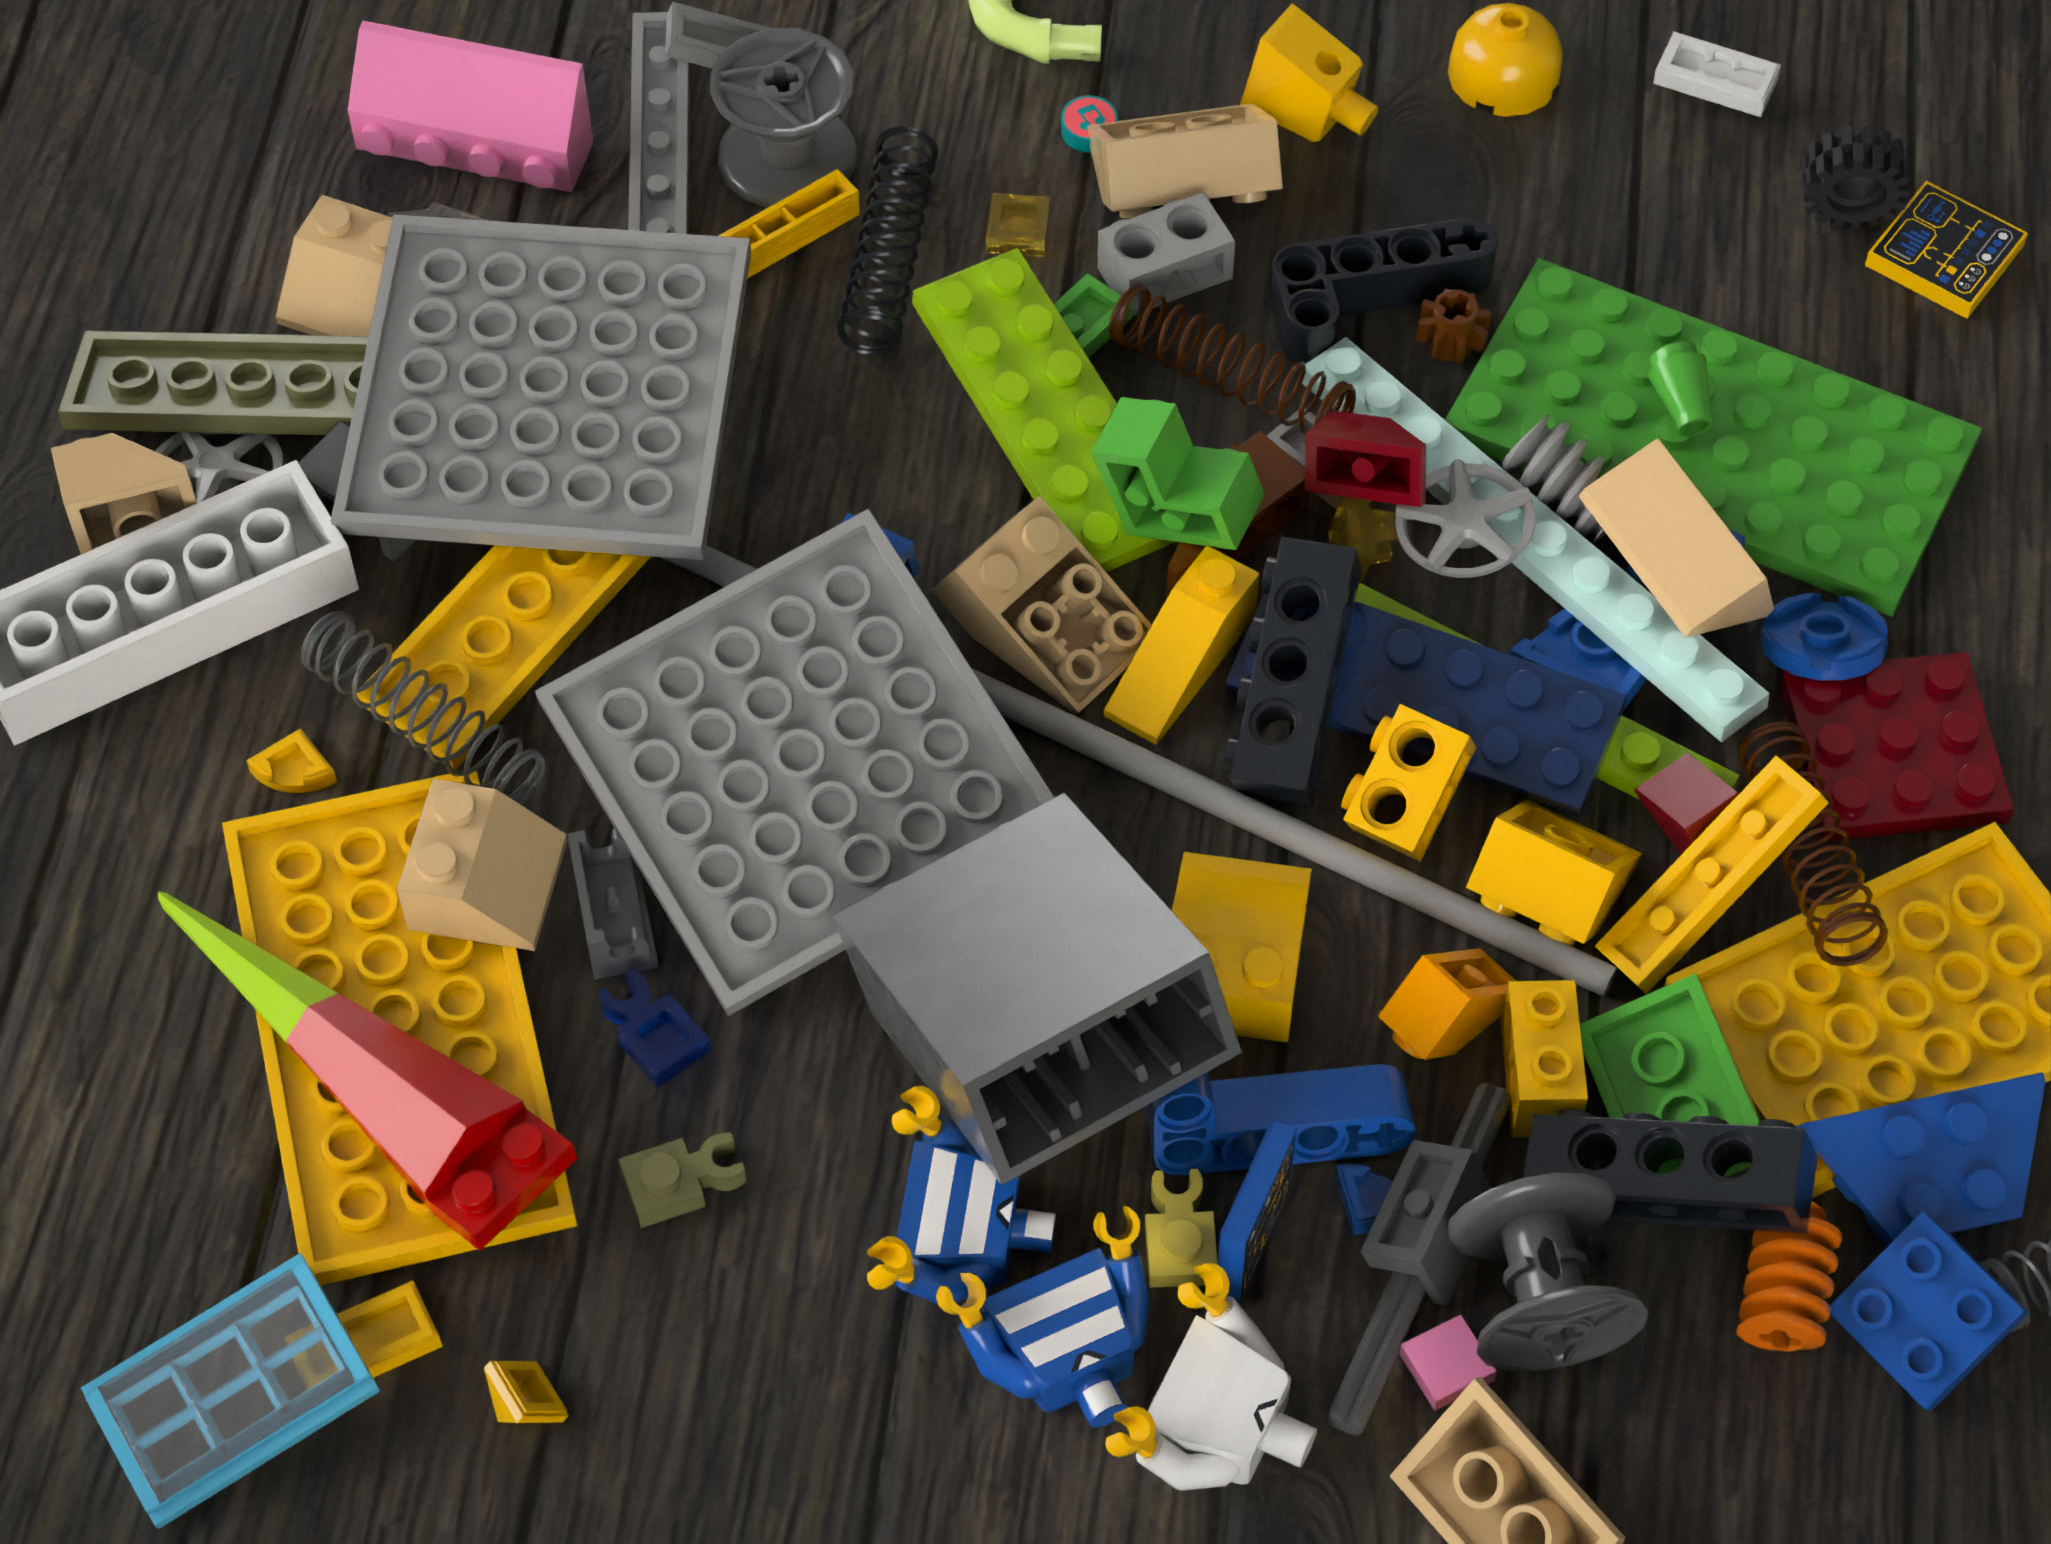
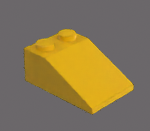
[1172,852,1312,1043]

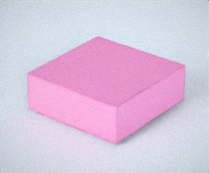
[1399,1315,1497,1411]

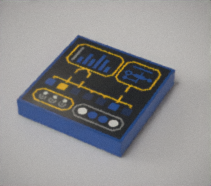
[1218,1120,1297,1304]

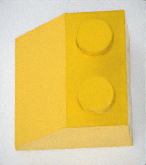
[1466,799,1643,945]

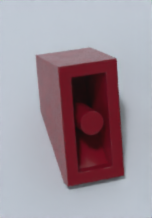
[1305,411,1426,507]

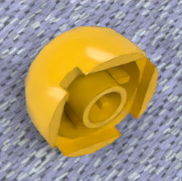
[1448,3,1563,117]

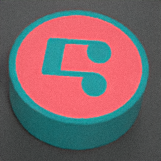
[1061,95,1118,153]

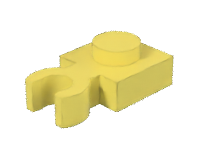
[1145,1169,1218,1288]

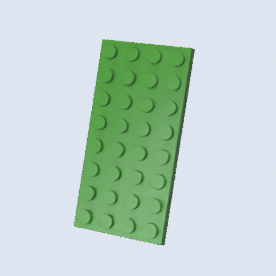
[1445,258,1982,617]

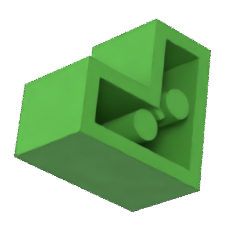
[1091,397,1265,550]

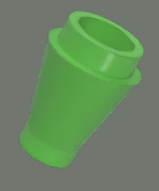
[1648,342,1714,437]

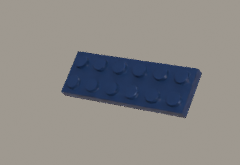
[1225,594,1627,817]

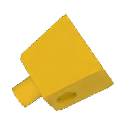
[1240,4,1379,142]

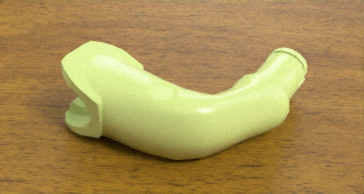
[969,0,1102,64]

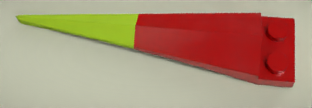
[158,892,578,1251]

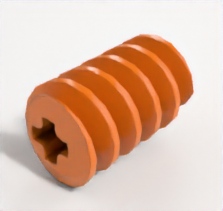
[1735,1202,1843,1351]

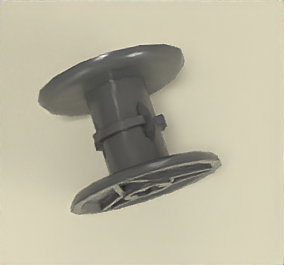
[710,28,858,208]
[1446,1173,1649,1371]

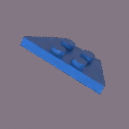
[1797,1072,2045,1248]

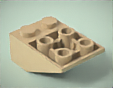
[931,496,1152,715]

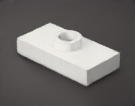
[1653,32,1781,117]

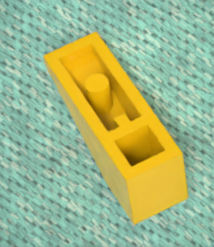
[1104,545,1260,745]

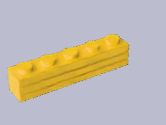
[719,169,860,279]

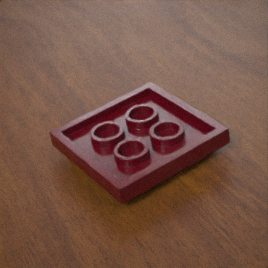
[1779,652,2014,842]

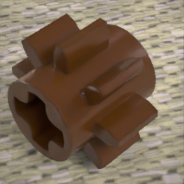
[1416,289,1491,363]

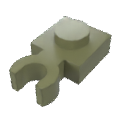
[618,1133,747,1228]

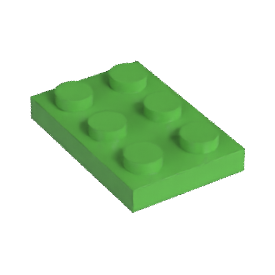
[1580,973,1760,1178]

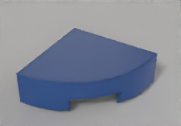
[1335,1164,1393,1236]

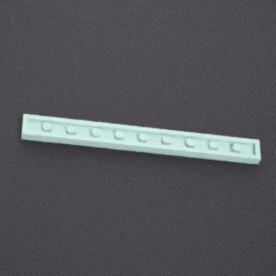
[1302,337,1769,743]

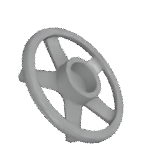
[155,432,284,503]
[1395,459,1536,578]

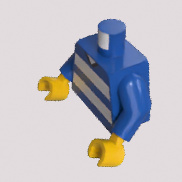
[867,1086,1057,1304]
[936,1205,1149,1428]

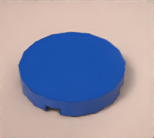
[1760,593,1888,680]

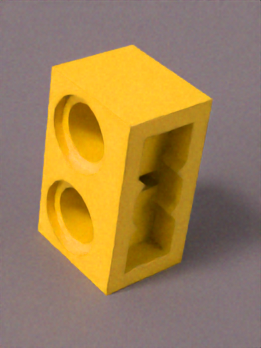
[1341,704,1477,862]
[1500,980,1588,1138]

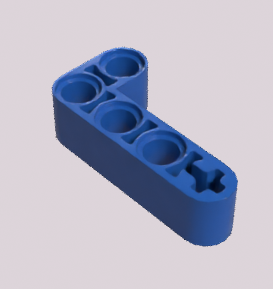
[1145,1064,1416,1175]

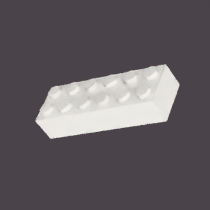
[0,460,359,746]

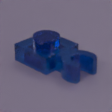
[598,969,711,1088]

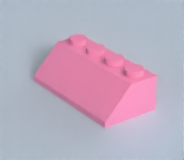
[348,21,593,192]

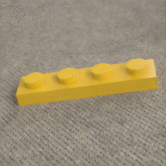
[1595,756,1828,994]

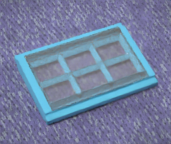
[81,1253,381,1529]

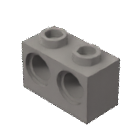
[1097,192,1235,316]

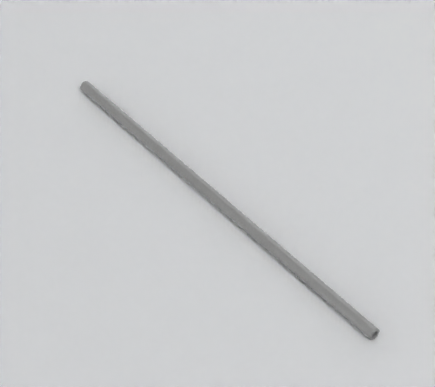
[660,545,1618,997]

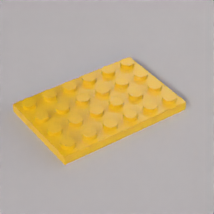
[1664,822,2051,1198]

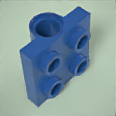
[1829,1211,2029,1411]

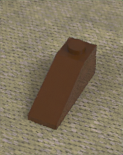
[1166,431,1309,599]

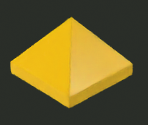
[484,1361,569,1423]

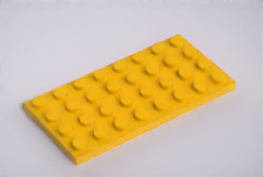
[222,771,577,1286]

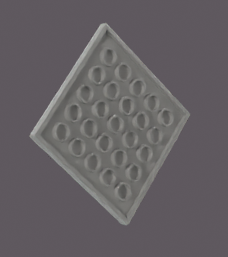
[331,215,751,560]
[535,509,1054,1016]

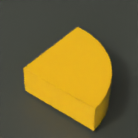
[246,728,337,793]

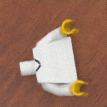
[1105,1263,1317,1491]

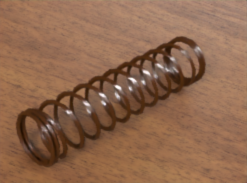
[1109,284,1356,435]
[1738,721,1888,966]

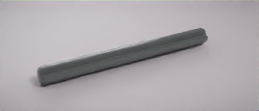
[1328,1082,1511,1436]

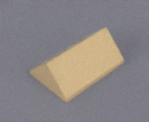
[1578,438,1774,638]
[1390,1377,1625,1544]

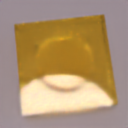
[986,193,1050,257]

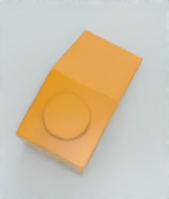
[1378,948,1516,1060]

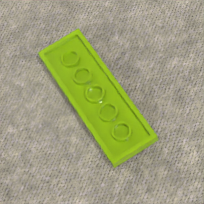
[912,248,1175,572]

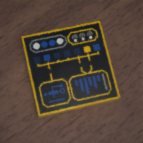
[1865,181,2028,319]

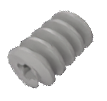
[1502,414,1606,545]

